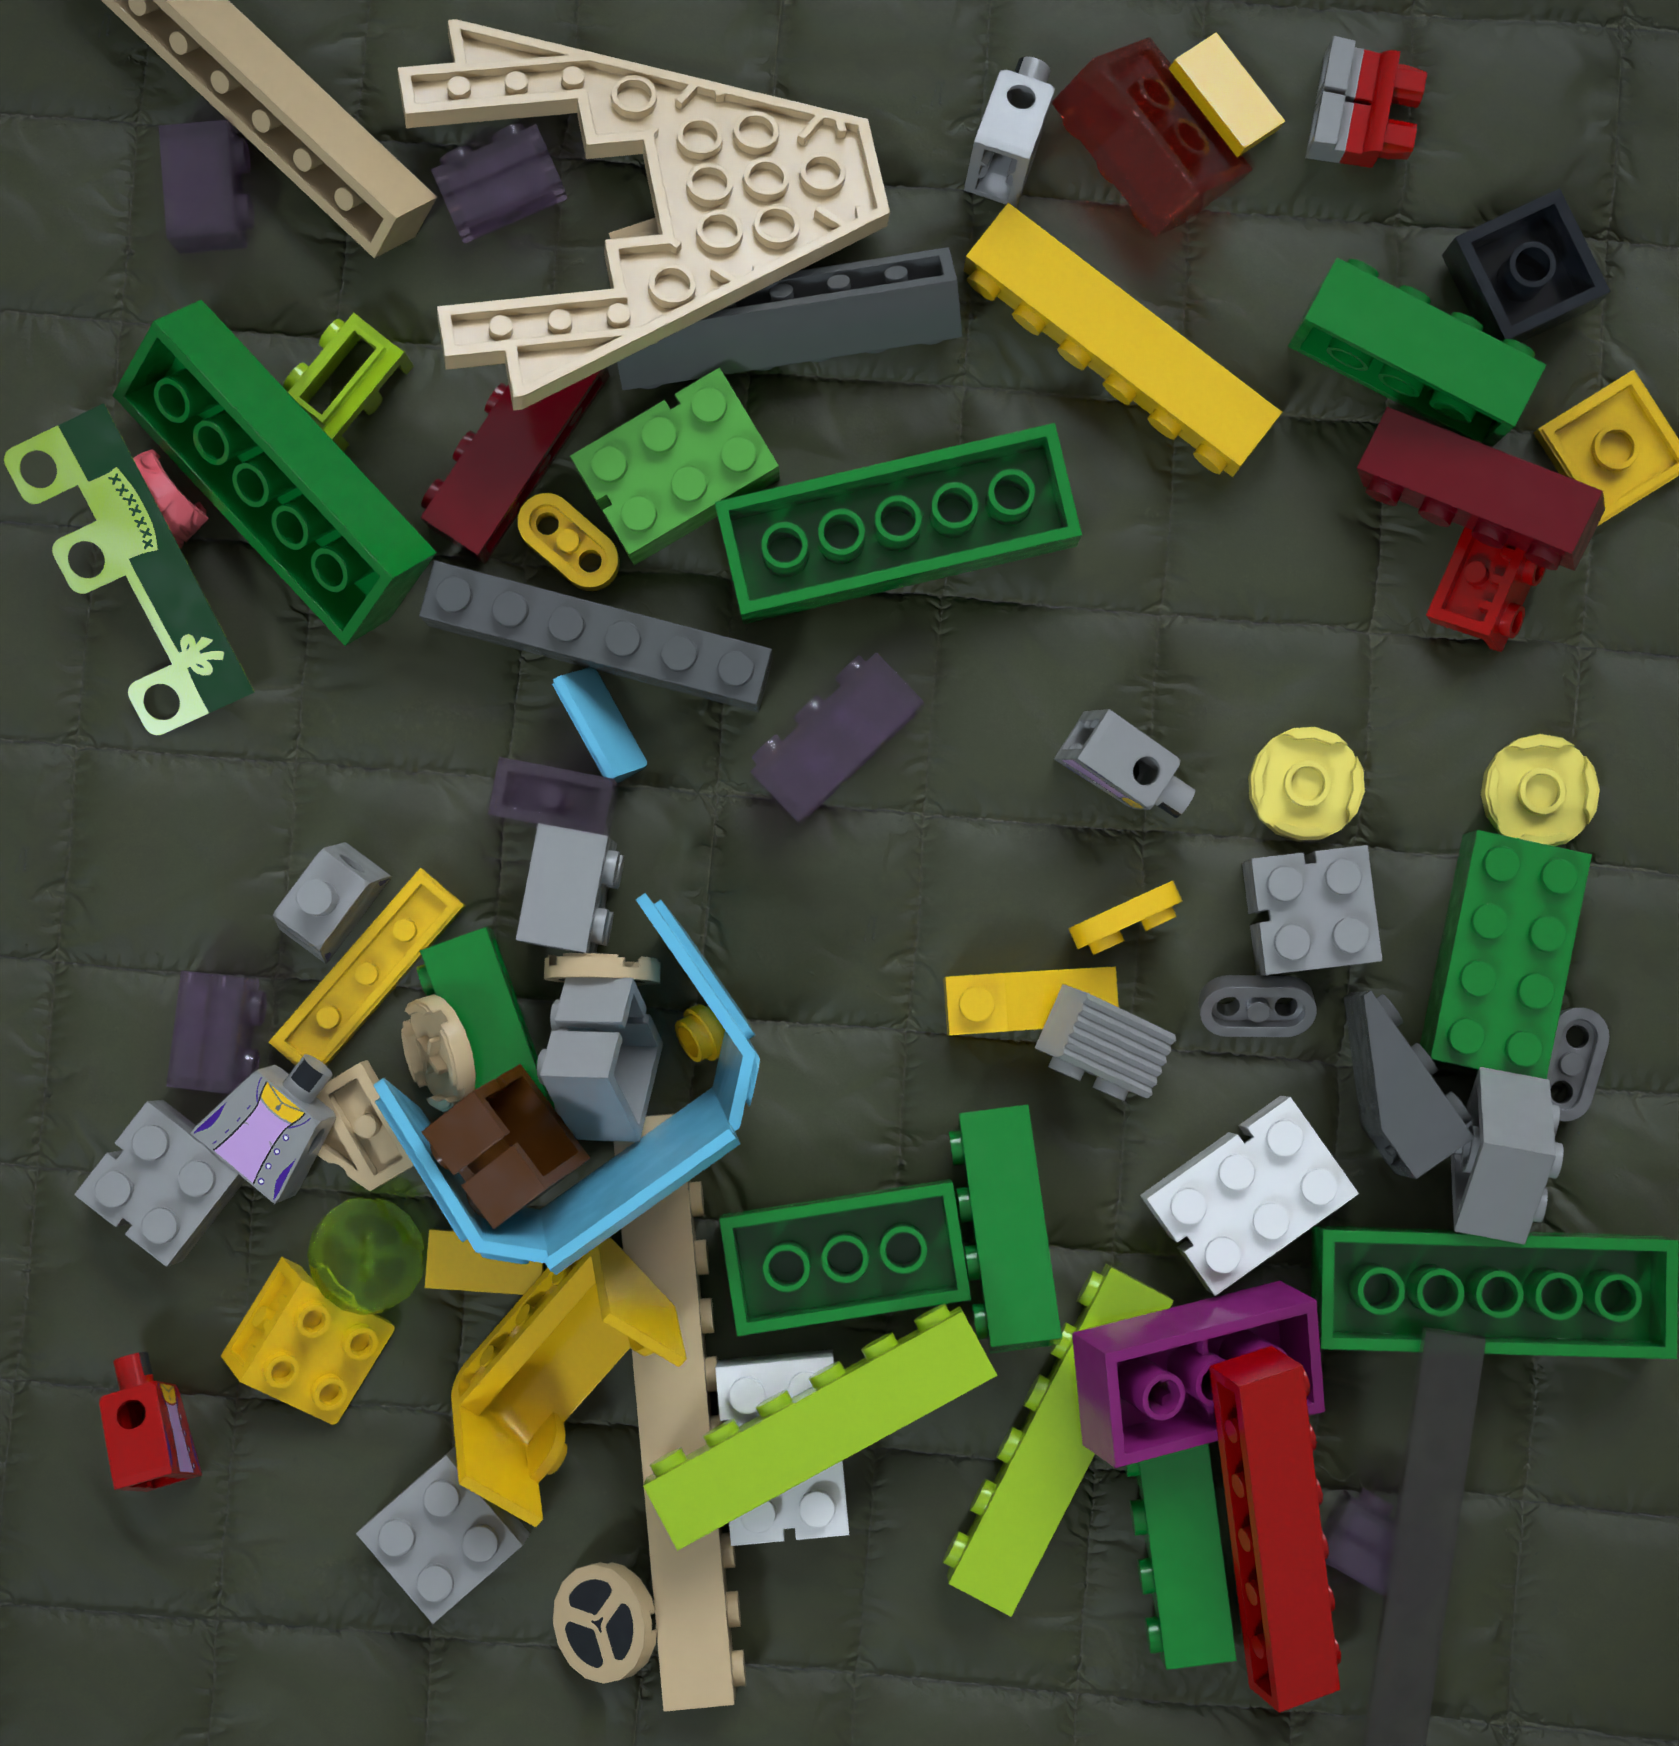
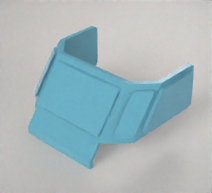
[374,893,760,1275]

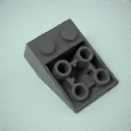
[1344,991,1474,1179]

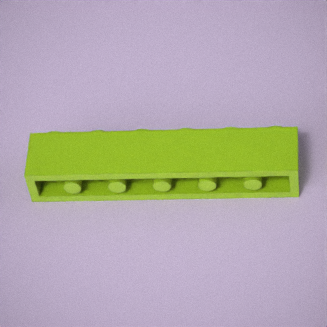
[942,1264,1174,1617]
[643,1304,998,1551]

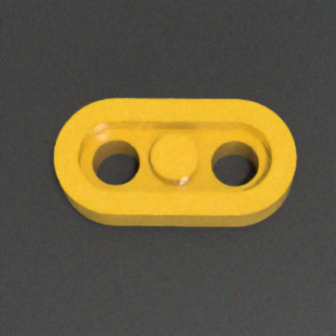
[518,493,620,591]
[1068,881,1183,955]

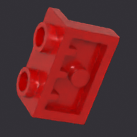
[1426,527,1546,652]

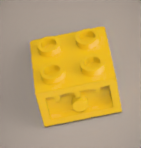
[221,1257,395,1425]

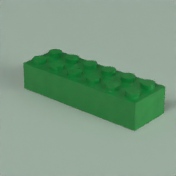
[112,299,437,646]
[715,423,1082,625]
[1311,1226,1679,1359]

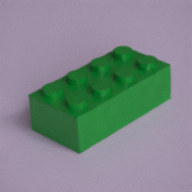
[1287,257,1547,447]
[1420,830,1592,1079]
[719,1179,971,1336]

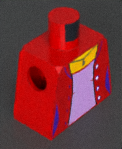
[99,1352,202,1492]

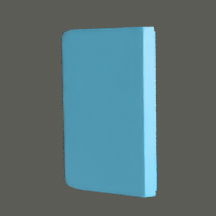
[552,668,647,786]

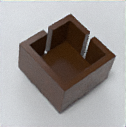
[421,1064,591,1229]

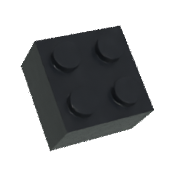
[1441,188,1611,343]

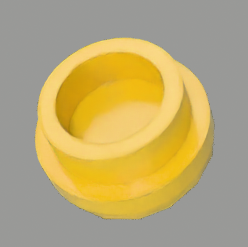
[675,1004,725,1062]

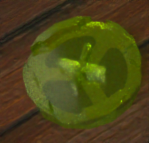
[307,1197,424,1315]

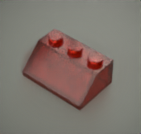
[1051,37,1253,237]

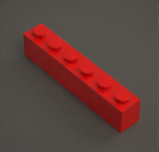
[1209,1345,1341,1713]

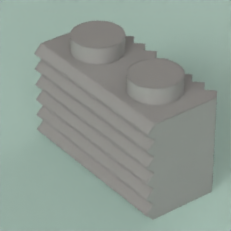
[1035,984,1176,1101]

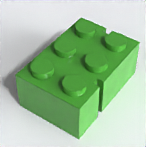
[570,367,780,566]

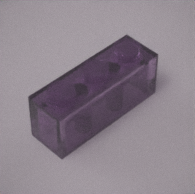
[750,652,925,826]

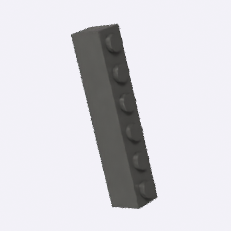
[617,247,962,390]
[419,560,773,713]

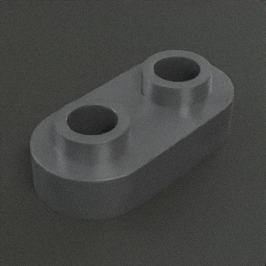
[1198,975,1317,1037]
[1547,1008,1610,1121]

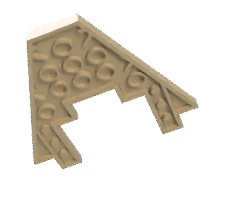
[398,19,890,411]

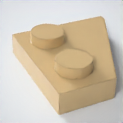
[317,1060,414,1191]

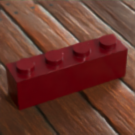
[420,367,610,564]
[1357,407,1605,571]

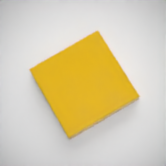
[1534,370,1679,526]

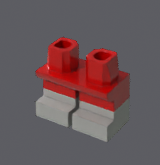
[1305,36,1427,168]

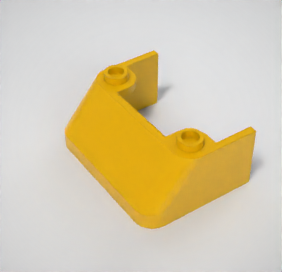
[451,1237,687,1527]

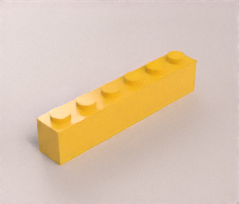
[964,202,1282,477]

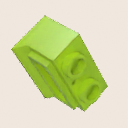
[283,312,414,452]

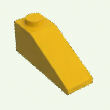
[943,966,1119,1036]

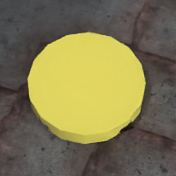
[1248,727,1365,842]
[1481,734,1600,846]

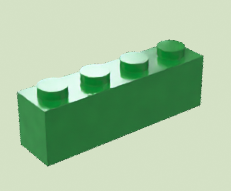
[416,927,555,1110]
[949,1104,1062,1354]
[1125,1443,1237,1670]

